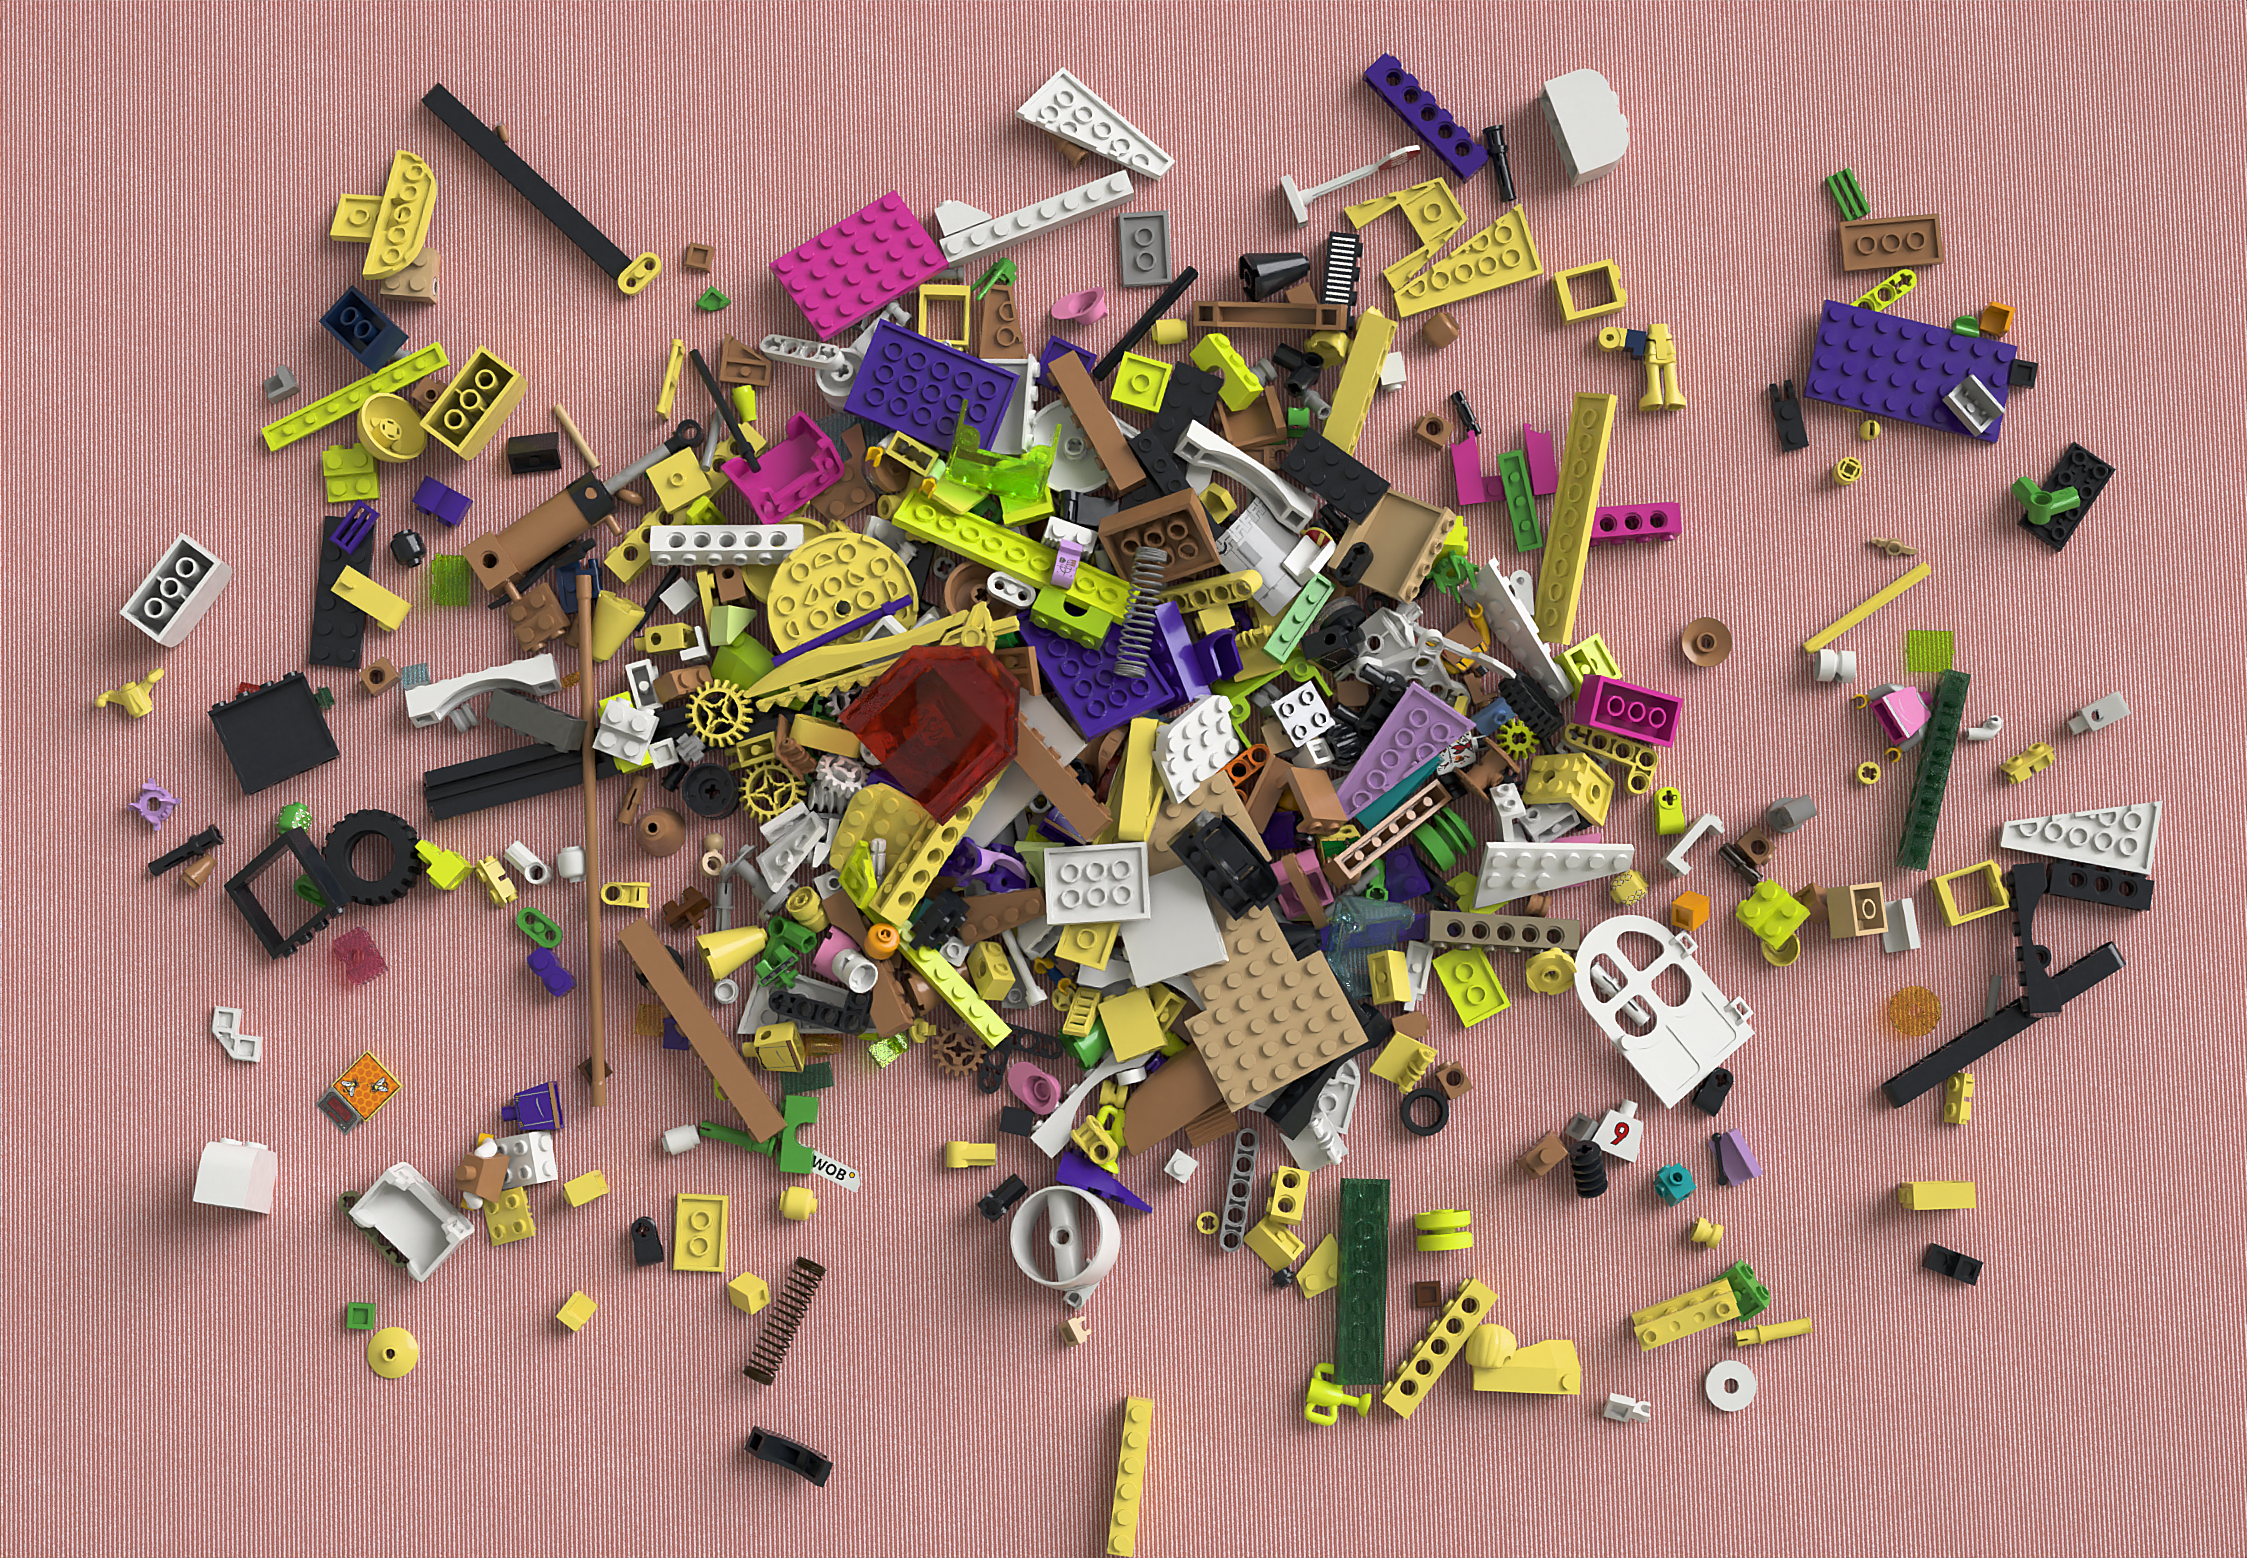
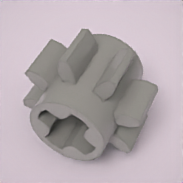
[675,733,706,763]

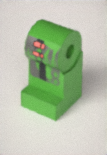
[1285,407,1309,439]

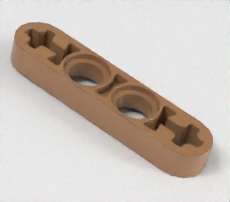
[1281,852,1329,930]

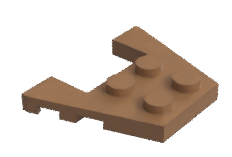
[809,423,878,522]

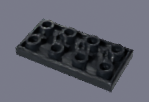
[2017,442,2116,552]

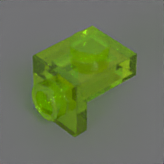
[866,1032,910,1069]

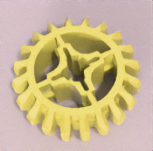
[685,679,754,747]
[738,760,807,824]

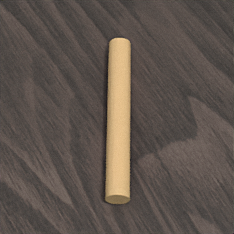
[553,403,601,471]

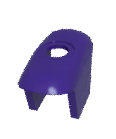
[1193,628,1243,685]

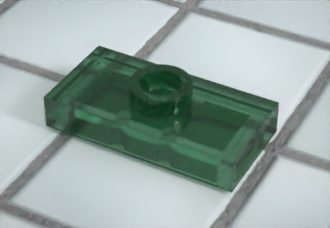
[780,1061,835,1095]

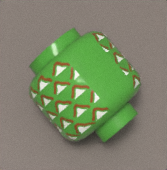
[275,802,313,836]

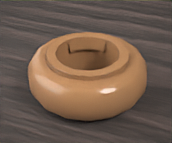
[615,488,645,507]

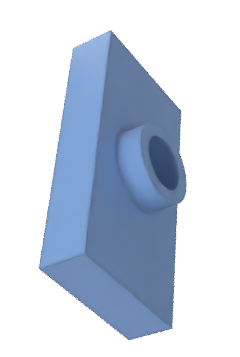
[1470,696,1517,737]

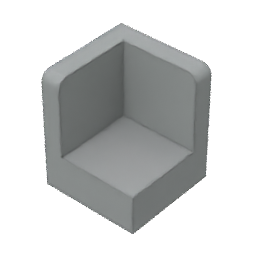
[263,364,301,404]

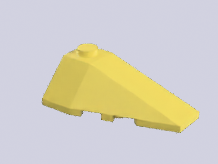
[1472,1339,1581,1395]

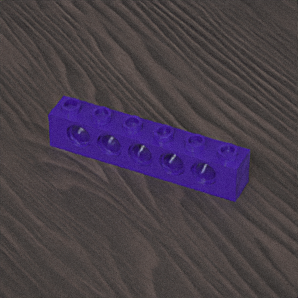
[1363,52,1489,184]

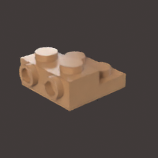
[505,583,572,654]

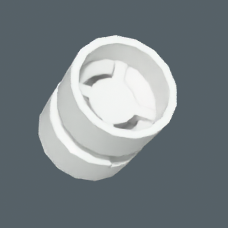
[1814,649,1856,683]
[832,948,878,993]

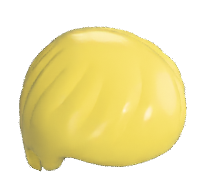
[1465,1323,1517,1369]

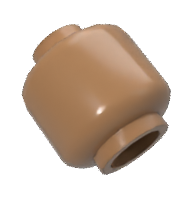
[1422,312,1460,349]

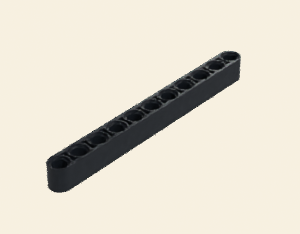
[421,82,632,281]
[1880,941,2126,1109]

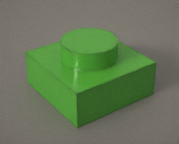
[347,1302,376,1330]

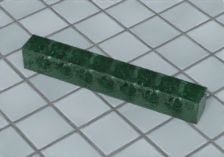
[1895,669,1971,872]

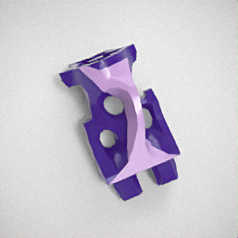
[937,837,1037,893]

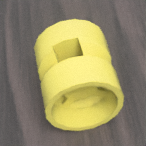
[786,886,830,933]

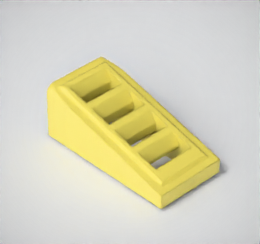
[1062,987,1103,1038]

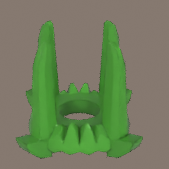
[1426,550,1479,604]

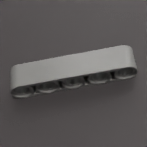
[1219,1128,1259,1252]

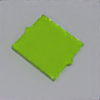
[1905,630,1955,673]

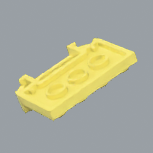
[829,783,932,880]

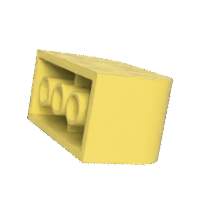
[419,345,528,461]

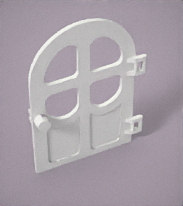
[1573,915,1755,1109]

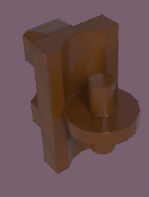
[662,886,712,931]

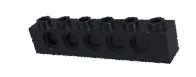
[1128,427,1227,569]

